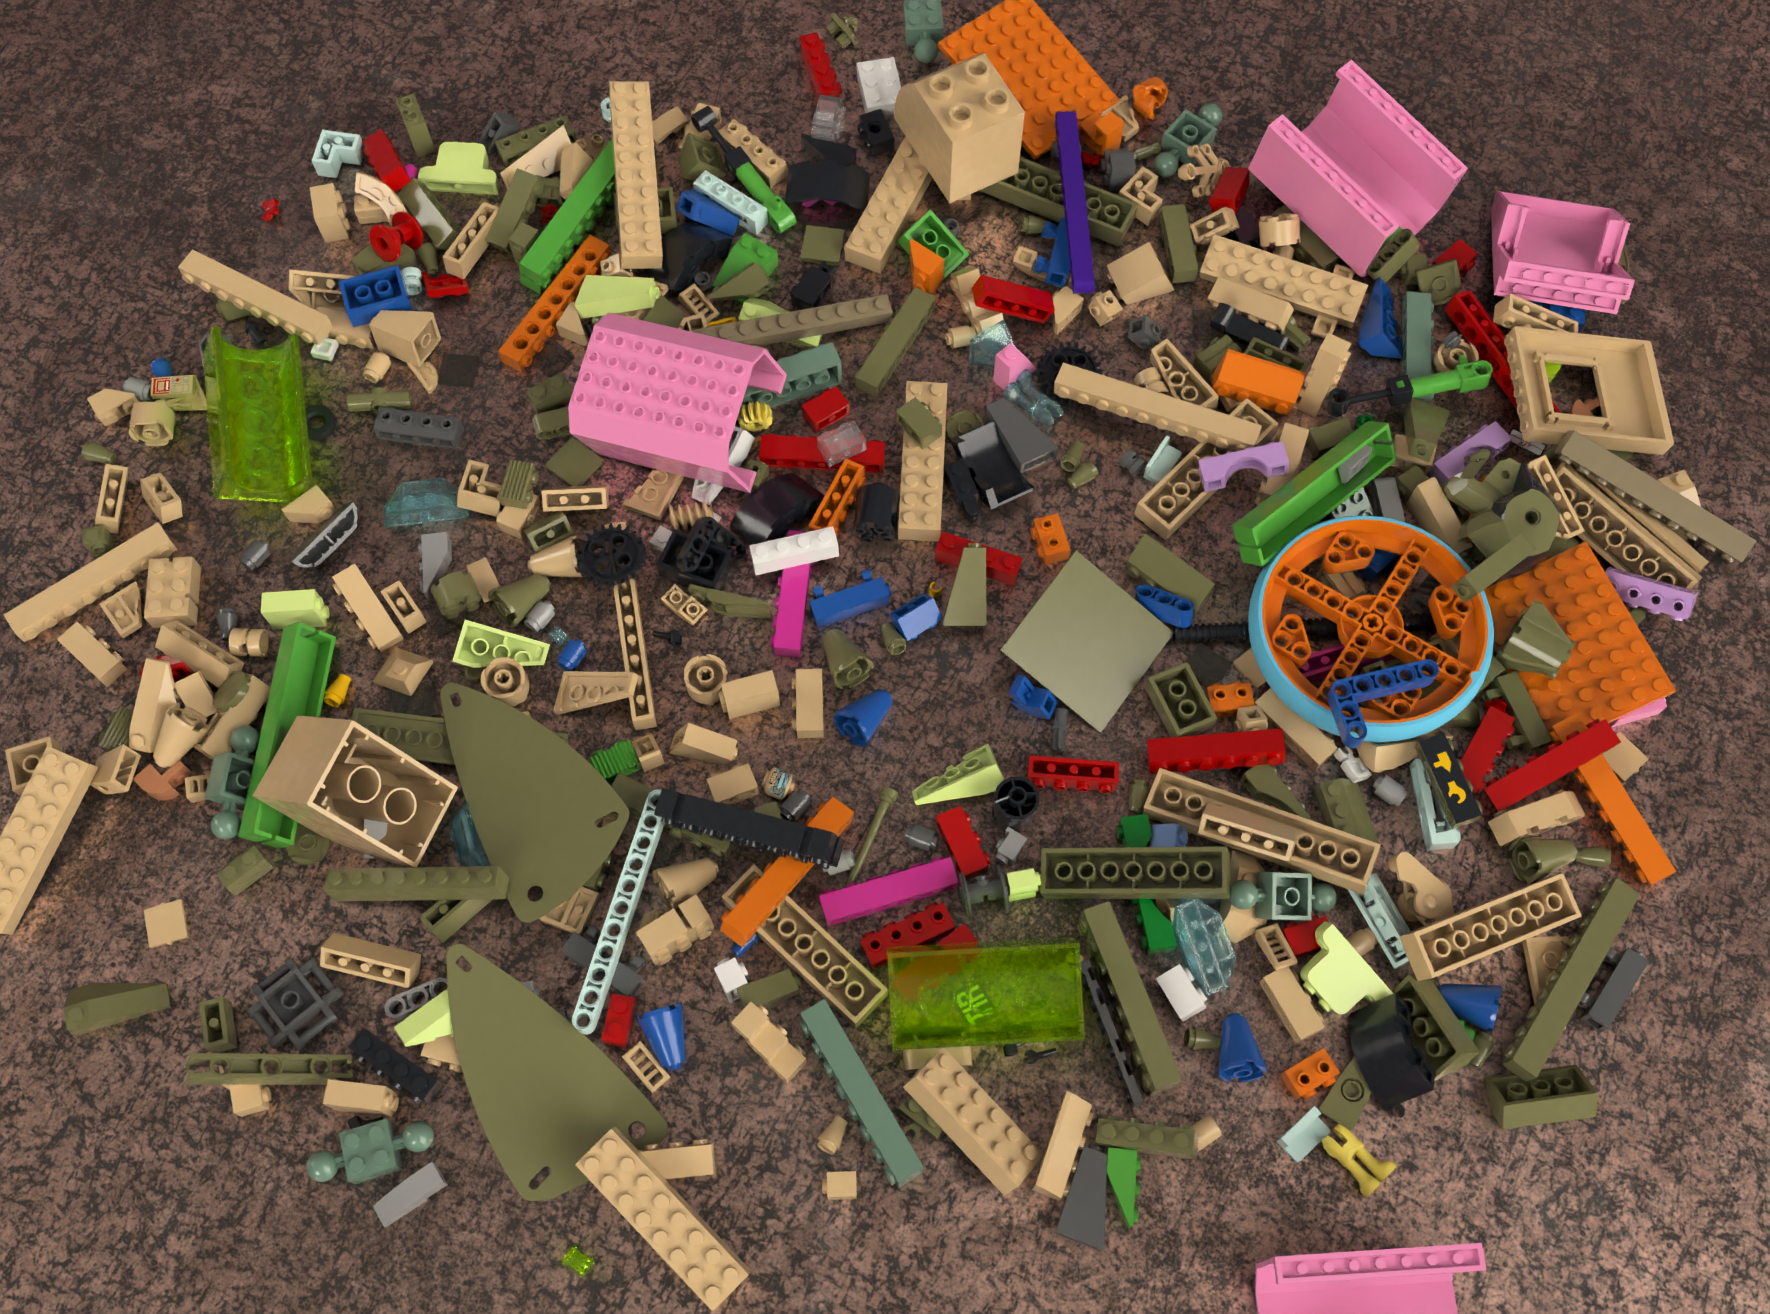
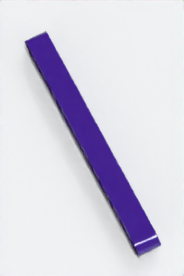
[1055,111,1095,294]

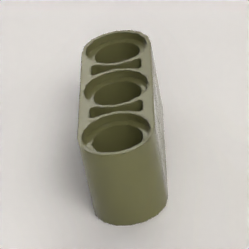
[1366,229,1420,283]
[532,407,571,440]

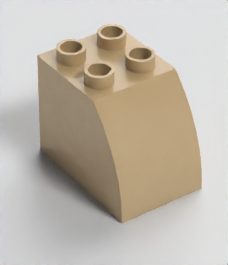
[894,53,1025,203]
[253,716,458,867]

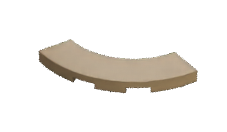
[355,172,408,227]

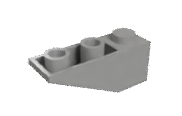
[418,532,452,601]

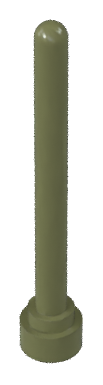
[845,786,899,885]

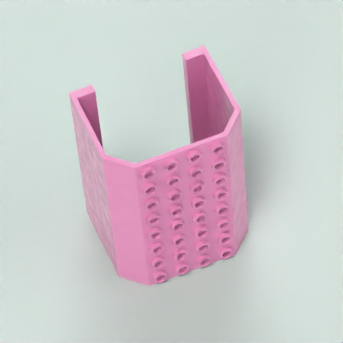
[1248,60,1468,277]
[568,313,787,493]
[1255,1243,1487,1314]

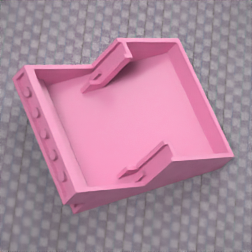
[1491,191,1635,314]

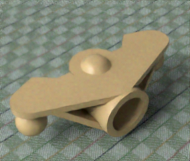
[1387,852,1454,926]

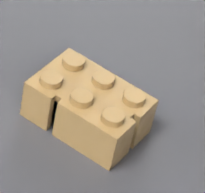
[144,556,201,628]
[636,895,715,966]

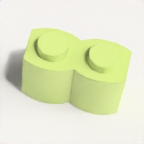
[1005,868,1041,902]

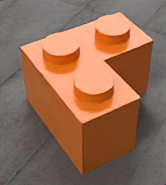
[1078,111,1124,159]

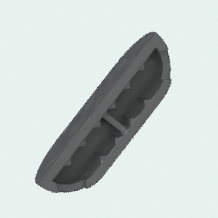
[290,502,358,568]

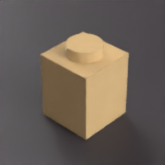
[822,1171,857,1200]

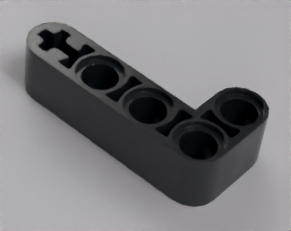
[1209,302,1290,351]

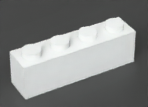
[749,526,839,575]

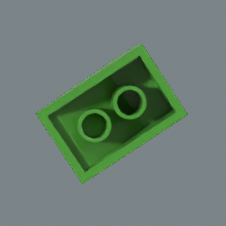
[896,209,969,280]
[712,233,778,305]

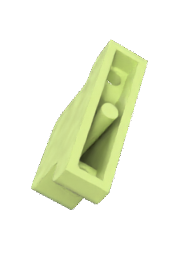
[418,141,500,195]
[1300,921,1393,1014]

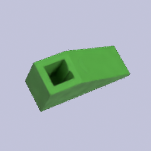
[1105,1147,1141,1228]

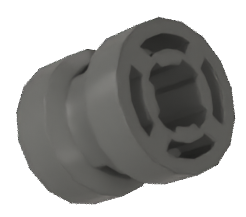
[1118,448,1148,477]

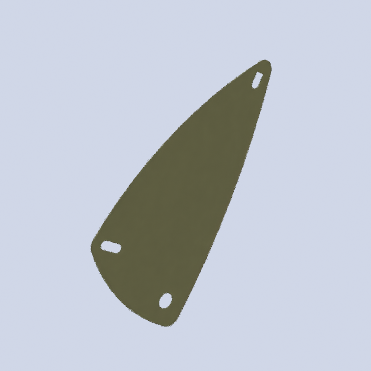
[440,682,629,923]
[446,944,668,1201]

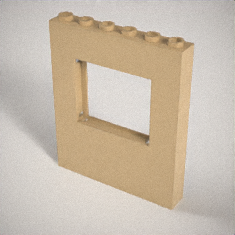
[1504,326,1674,455]

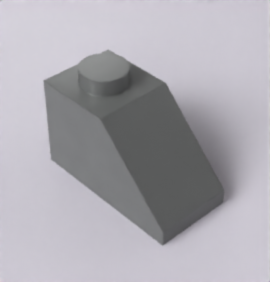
[477,112,522,155]

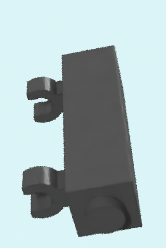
[560,924,646,997]
[1578,947,1649,1033]

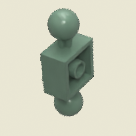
[903,0,944,63]
[1154,103,1223,177]
[205,725,260,840]
[1229,872,1337,921]
[306,1118,434,1184]

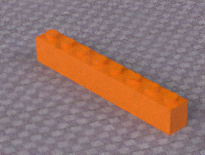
[1549,713,1677,886]
[720,797,854,947]

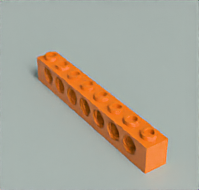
[498,235,612,373]

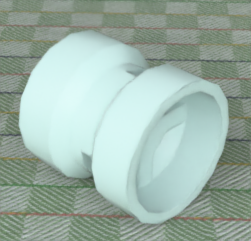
[401,267,422,295]

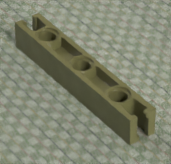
[183,1053,352,1085]

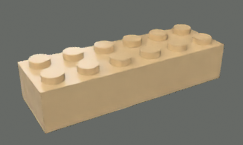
[903,1047,1044,1196]

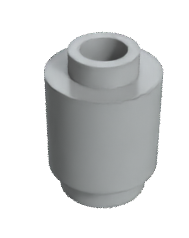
[122,377,153,402]
[524,600,555,633]
[1372,775,1408,807]
[822,847,856,876]

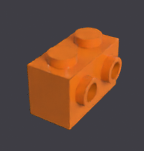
[1030,513,1071,565]
[1204,681,1255,718]
[1280,1048,1340,1100]

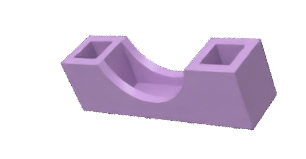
[1428,421,1513,485]
[1198,441,1289,492]

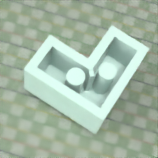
[312,130,365,178]

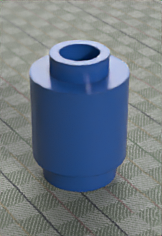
[556,639,587,671]

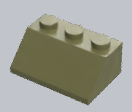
[1314,778,1378,843]

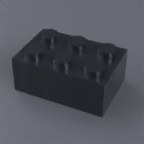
[656,529,734,590]

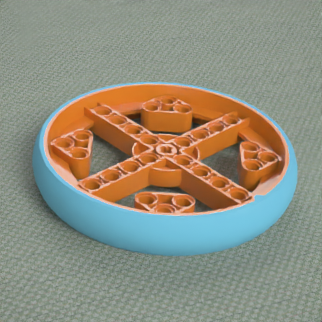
[1248,515,1494,742]

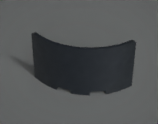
[785,159,870,212]
[644,221,733,291]
[950,421,1035,510]
[730,473,825,545]
[1349,993,1436,1109]

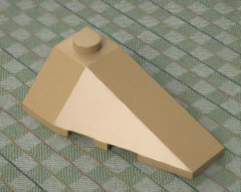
[129,657,180,753]
[1356,727,1453,773]

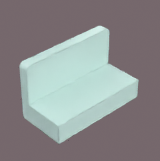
[1143,435,1183,485]
[1276,1106,1330,1163]

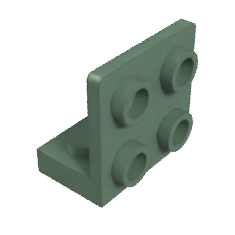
[1330,487,1376,519]

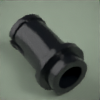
[244,321,268,347]

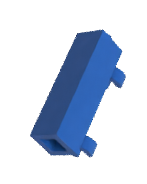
[1033,218,1070,288]
[809,568,892,628]

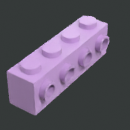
[1605,567,1698,621]

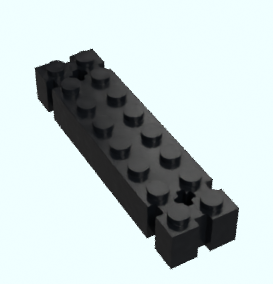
[654,788,845,869]

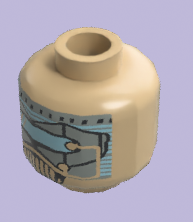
[761,767,795,800]

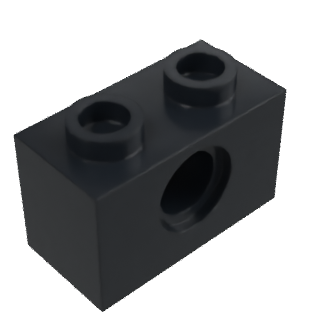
[857,109,895,157]

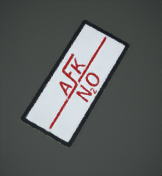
[1509,428,1547,457]

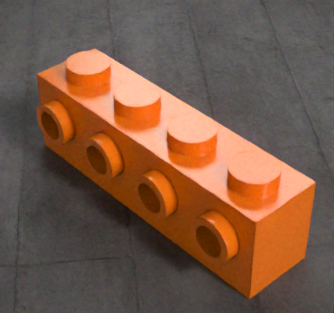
[808,458,866,536]

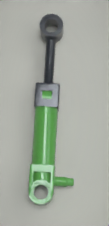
[691,106,797,234]
[1326,355,1493,417]

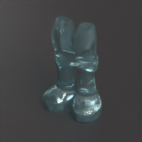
[1002,369,1064,427]

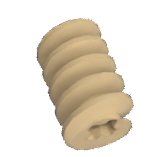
[669,501,714,530]

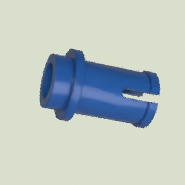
[730,934,759,958]

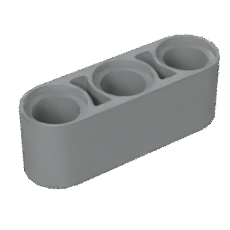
[1370,477,1405,522]
[384,977,448,1022]

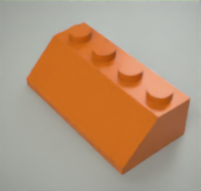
[1211,349,1306,415]

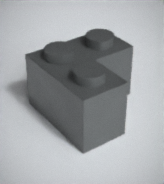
[1100,148,1136,194]

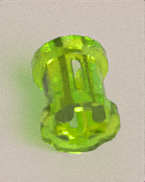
[561,1245,595,1278]

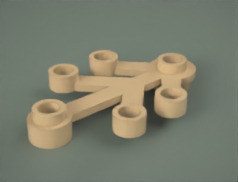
[1178,144,1230,198]

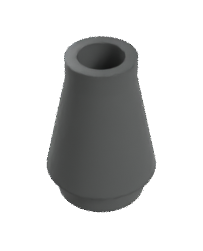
[216,608,238,641]

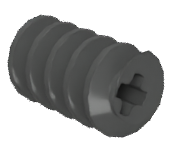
[1410,573,1442,614]

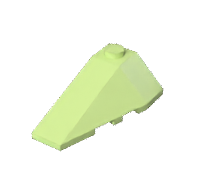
[738,298,821,348]
[452,620,550,668]
[912,744,1005,805]
[394,988,454,1047]

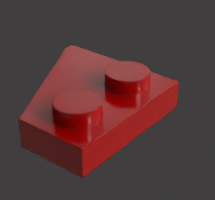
[421,272,469,298]

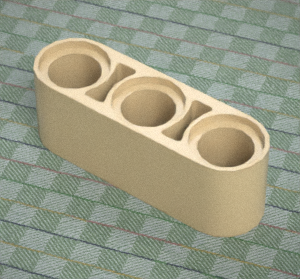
[902,1041,973,1073]

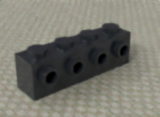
[348,1027,444,1105]

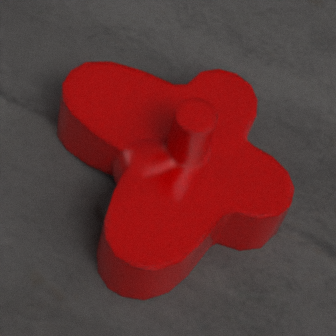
[1081,152,1103,168]
[262,198,279,222]

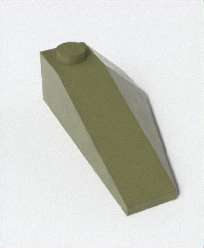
[63,983,172,1035]

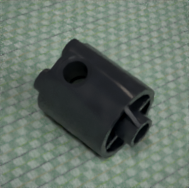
[853,482,900,543]
[992,776,1040,833]

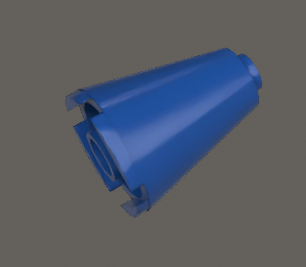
[833,689,893,747]
[1437,983,1502,1033]
[636,1002,685,1071]
[1218,1013,1267,1083]

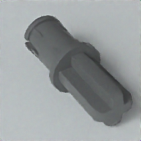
[1051,708,1068,752]

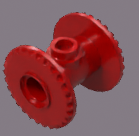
[369,211,424,262]

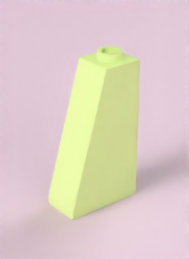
[574,275,659,319]

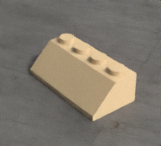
[1032,1091,1094,1201]

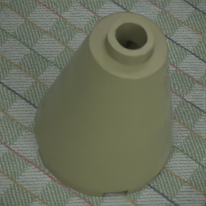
[488,573,550,628]
[822,629,874,689]
[1509,838,1577,883]

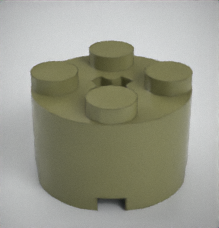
[431,571,482,620]

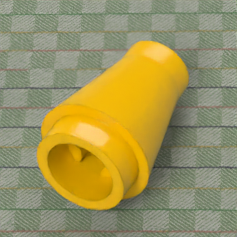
[323,674,351,708]

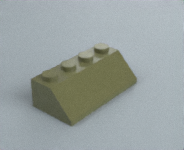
[1125,533,1215,619]
[1392,974,1480,1080]
[1484,1065,1598,1129]

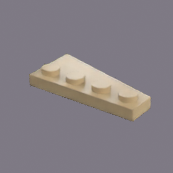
[553,671,638,715]

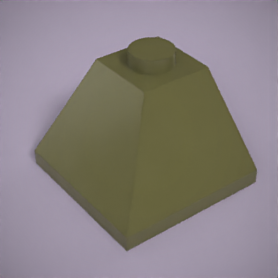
[679,133,727,181]

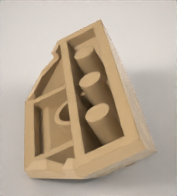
[289,269,356,312]
[1527,455,1585,540]
[1214,850,1267,943]

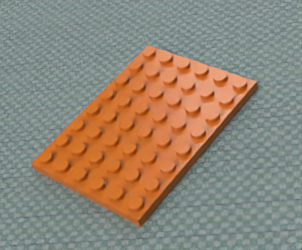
[937,0,1120,160]
[1484,541,1676,747]

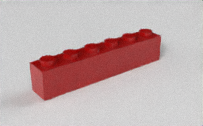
[759,433,885,474]
[1483,718,1621,812]
[1147,728,1286,774]

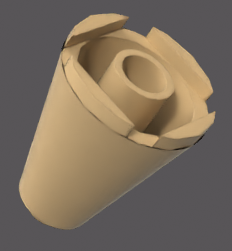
[528,535,586,577]
[153,704,211,768]
[652,858,719,910]

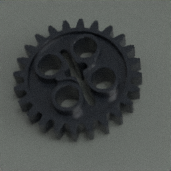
[1036,342,1103,404]
[576,523,647,591]

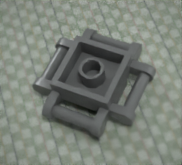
[246,957,343,1050]

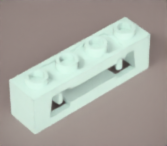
[693,170,768,236]
[1409,758,1461,851]
[1348,873,1411,969]

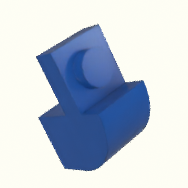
[1009,674,1058,720]

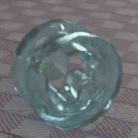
[548,626,569,647]

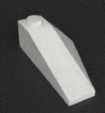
[691,426,755,505]

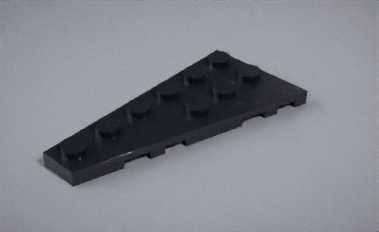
[1079,959,1144,1108]

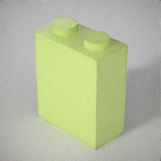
[261,589,330,630]

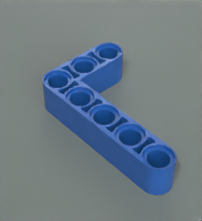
[1327,659,1439,748]

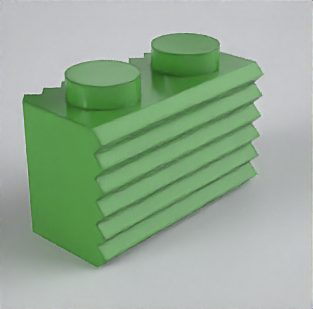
[589,740,642,783]

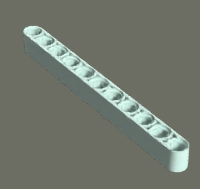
[572,789,664,1035]

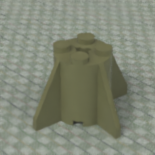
[1495,600,1576,680]

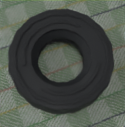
[297,404,336,441]

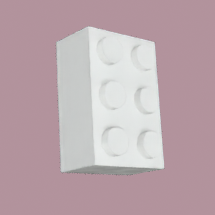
[857,57,901,120]

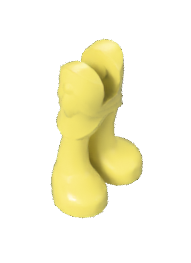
[1321,1123,1397,1198]

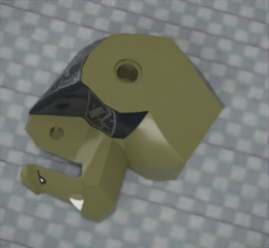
[1444,449,1560,582]

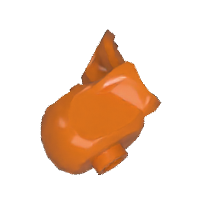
[1132,77,1168,120]

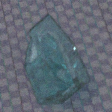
[383,477,469,528]
[449,800,491,866]
[1173,898,1236,996]

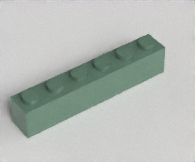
[1401,291,1434,406]

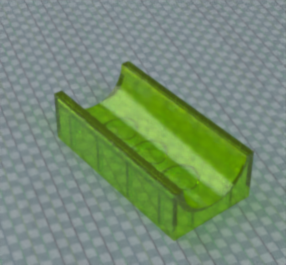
[203,326,312,503]
[886,937,1085,1050]

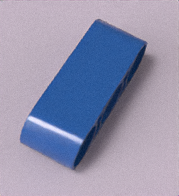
[1135,585,1194,628]

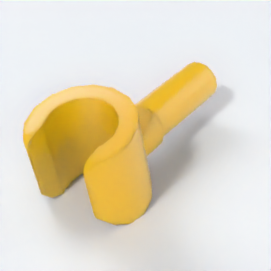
[928,581,942,598]

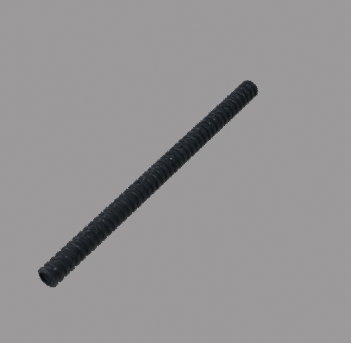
[1172,611,1464,644]

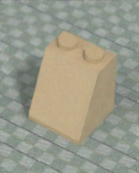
[1107,242,1174,305]
[369,310,442,368]

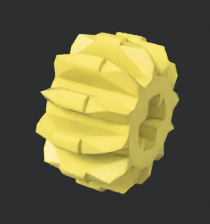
[738,401,773,432]

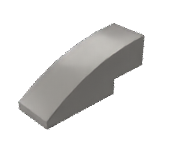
[373,1162,448,1228]

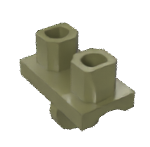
[826,12,859,49]

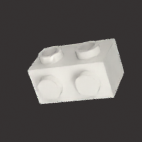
[714,958,750,1003]
[1156,964,1207,1022]

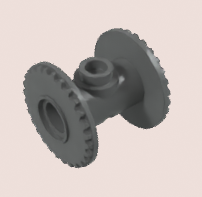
[958,865,1009,917]

